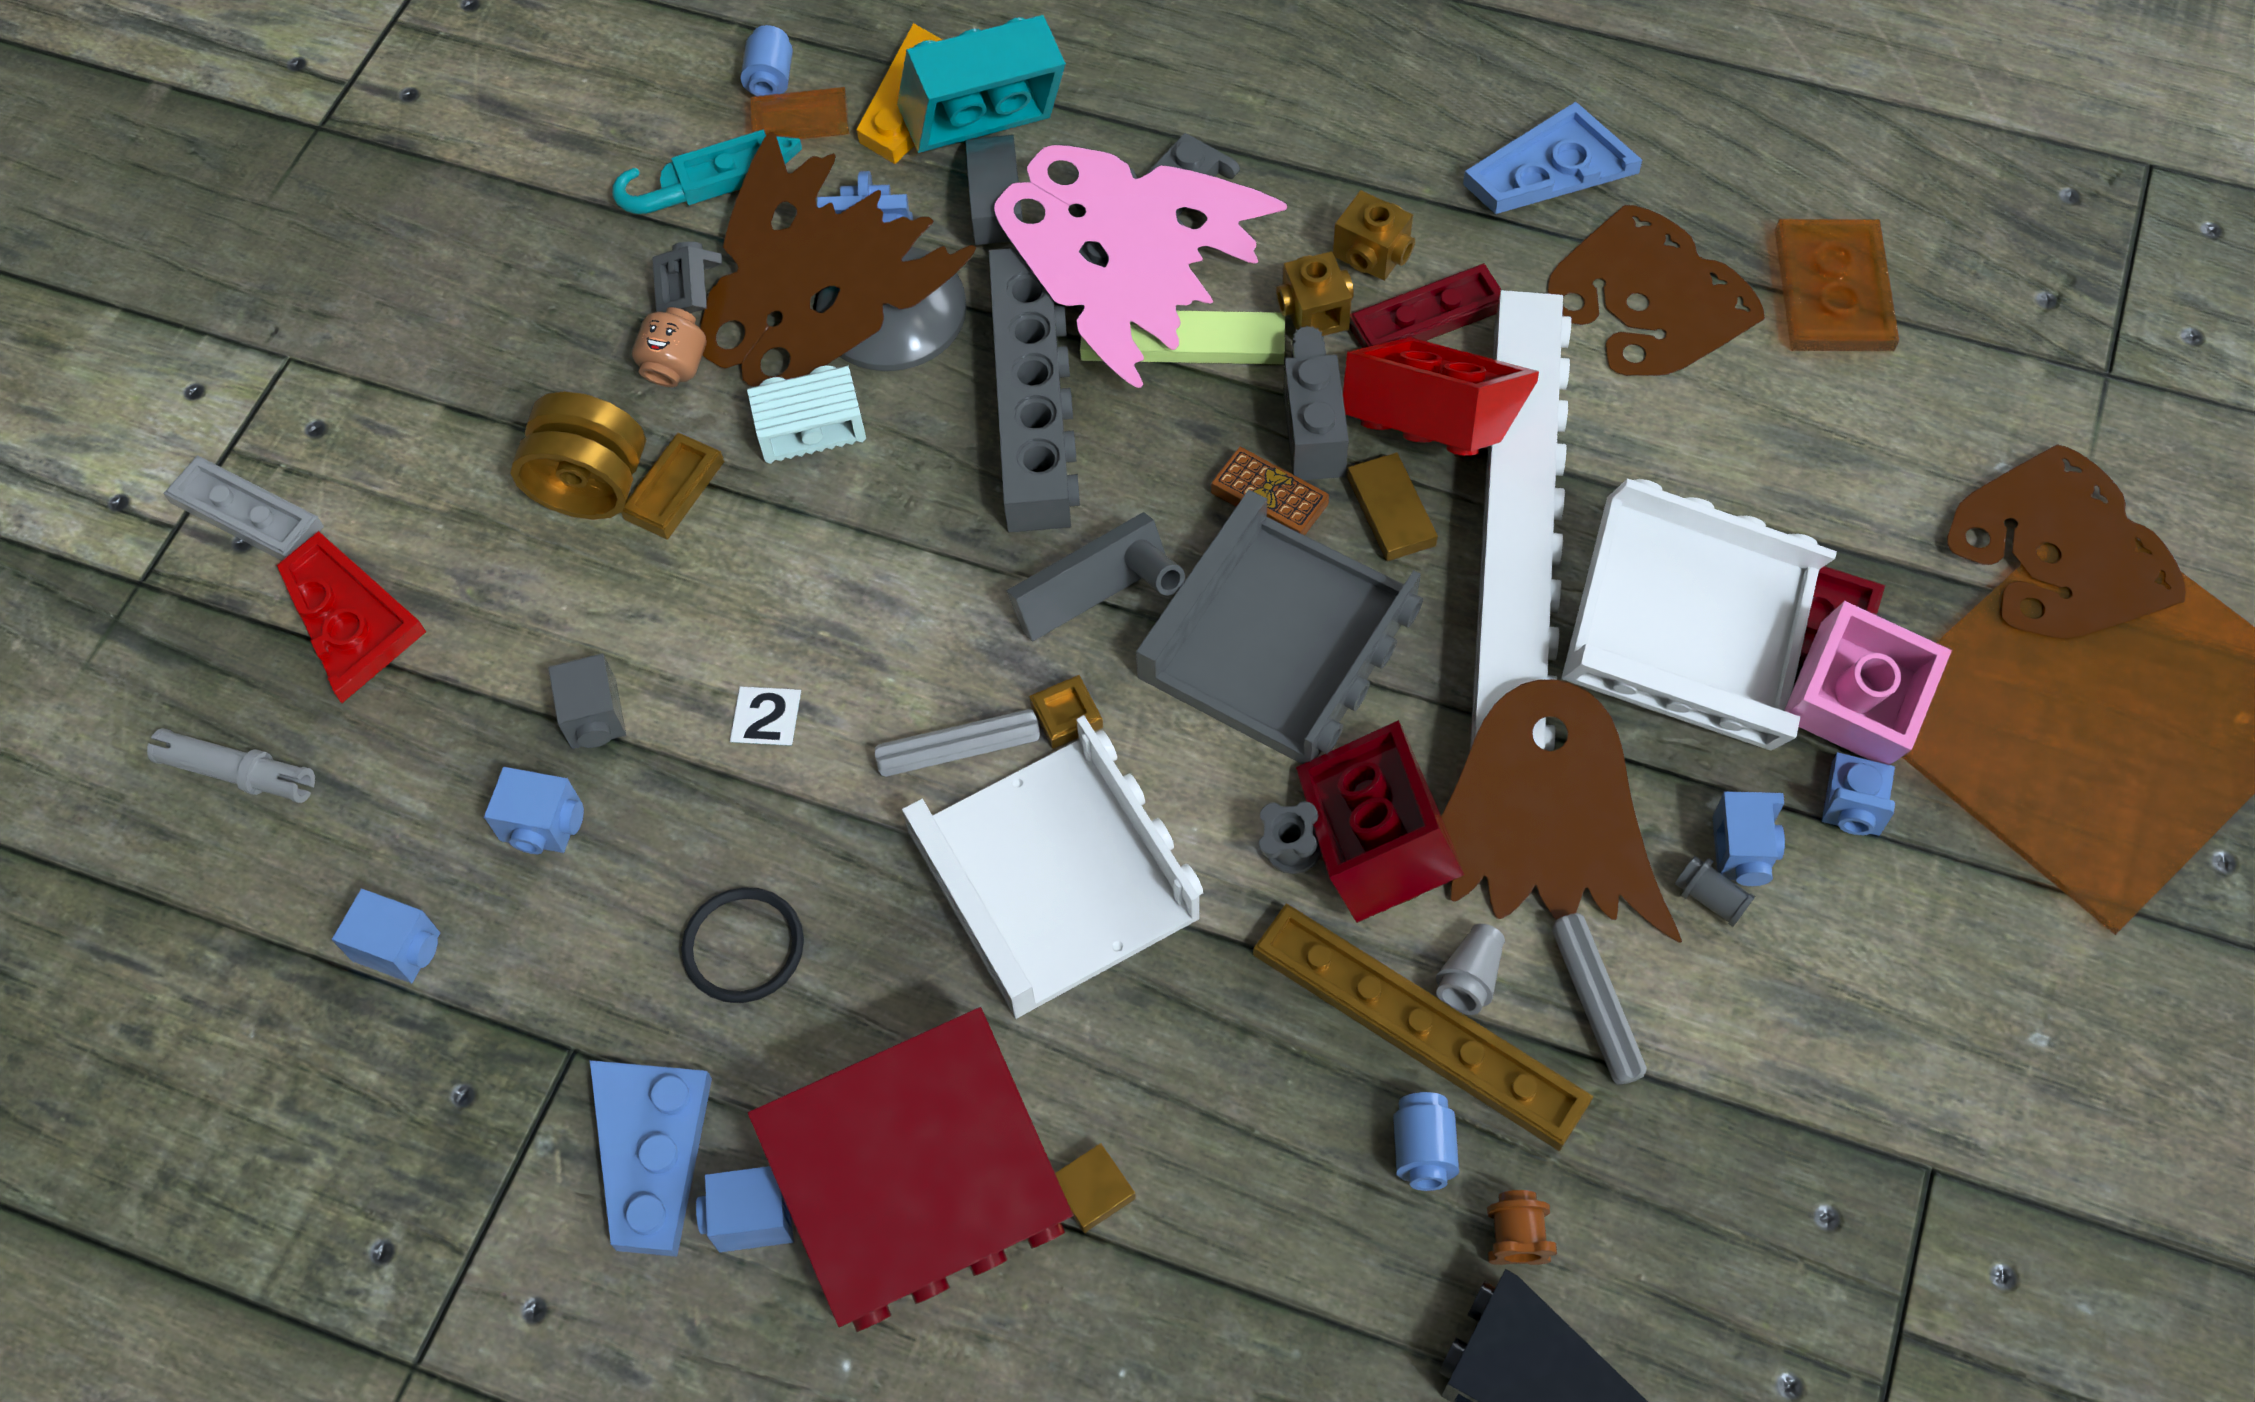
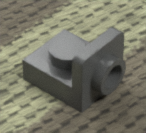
[652,242,722,313]

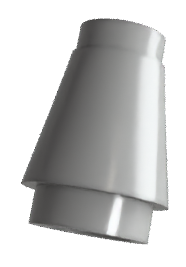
[1436,924,1505,1015]

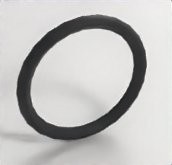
[681,887,804,1003]

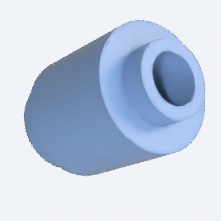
[740,25,793,99]
[1393,1092,1459,1191]

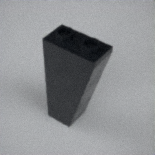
[1438,1269,1648,1402]

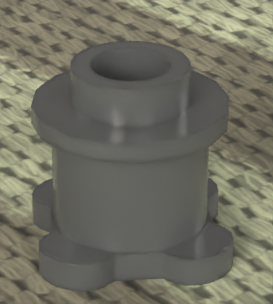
[1259,801,1322,874]

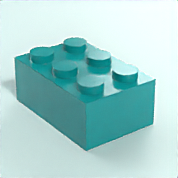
[897,15,1066,153]

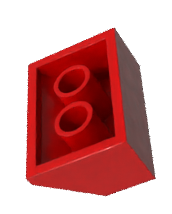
[1343,337,1539,455]

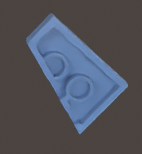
[1463,102,1642,214]
[590,1060,712,1257]

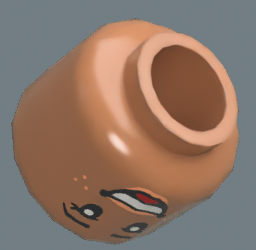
[632,307,707,388]

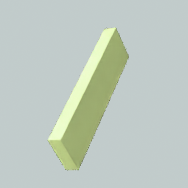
[1080,309,1285,364]

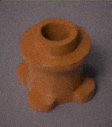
[1487,1190,1557,1265]

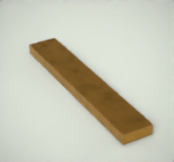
[1253,903,1594,1152]

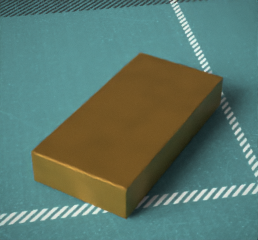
[621,433,725,540]
[1347,452,1438,561]

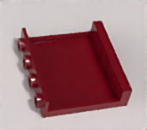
[747,1007,1074,1332]

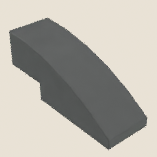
[966,134,1023,245]

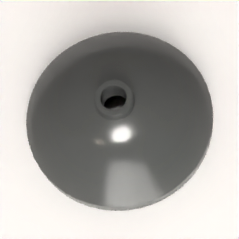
[816,247,966,371]

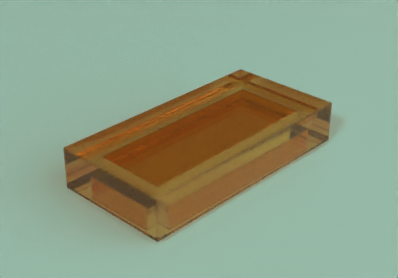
[750,87,850,139]

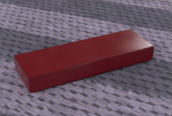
[1349,263,1502,348]

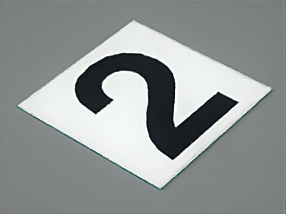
[730,687,801,746]

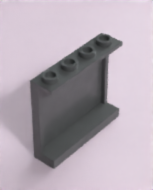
[1136,490,1423,764]

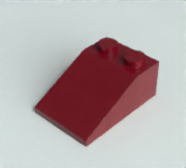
[1296,720,1464,923]

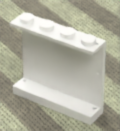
[902,715,1203,1019]

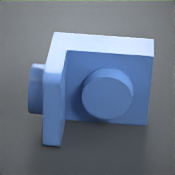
[1822,752,1895,836]

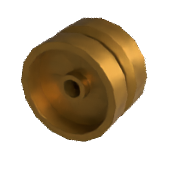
[510,391,646,520]

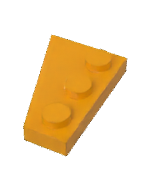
[856,23,942,164]

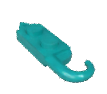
[612,129,802,214]

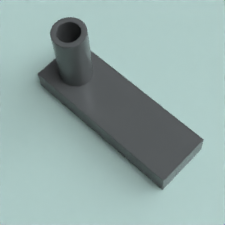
[1006,512,1185,642]

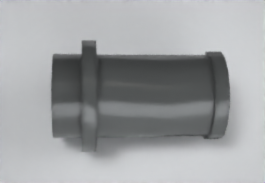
[1675,856,1756,927]

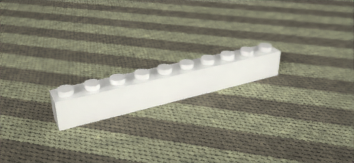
[1470,290,1571,751]

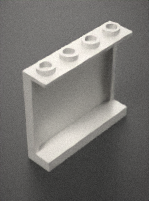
[1561,479,1837,751]

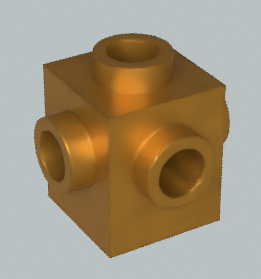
[1333,190,1415,281]
[1276,251,1354,336]

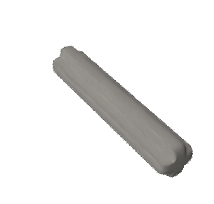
[875,709,1040,777]
[1552,913,1647,1085]

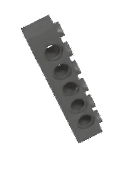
[989,248,1080,533]

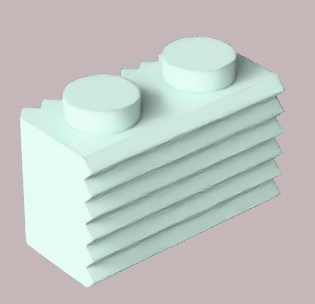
[747,365,866,464]

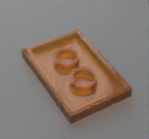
[1775,219,1899,351]

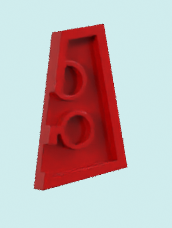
[277,531,426,703]

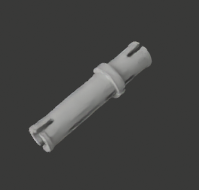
[147,728,315,803]

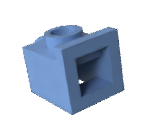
[1712,792,1785,886]

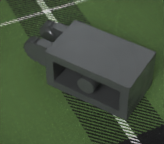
[1283,325,1349,480]

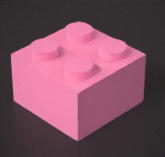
[1784,601,1952,765]

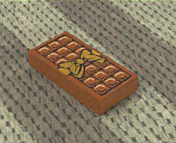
[1211,446,1329,535]

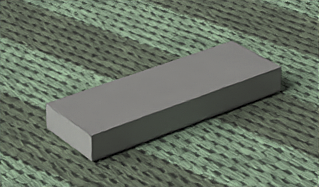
[163,455,324,561]

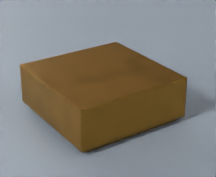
[1029,675,1103,749]
[1055,1143,1136,1233]

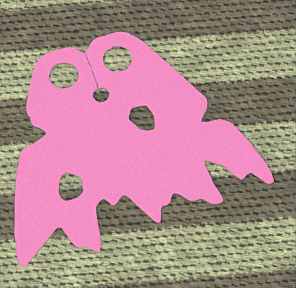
[994,145,1287,388]

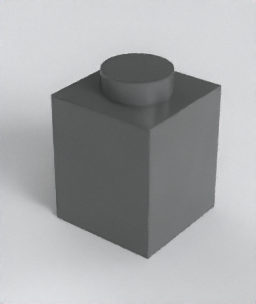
[548,653,626,749]

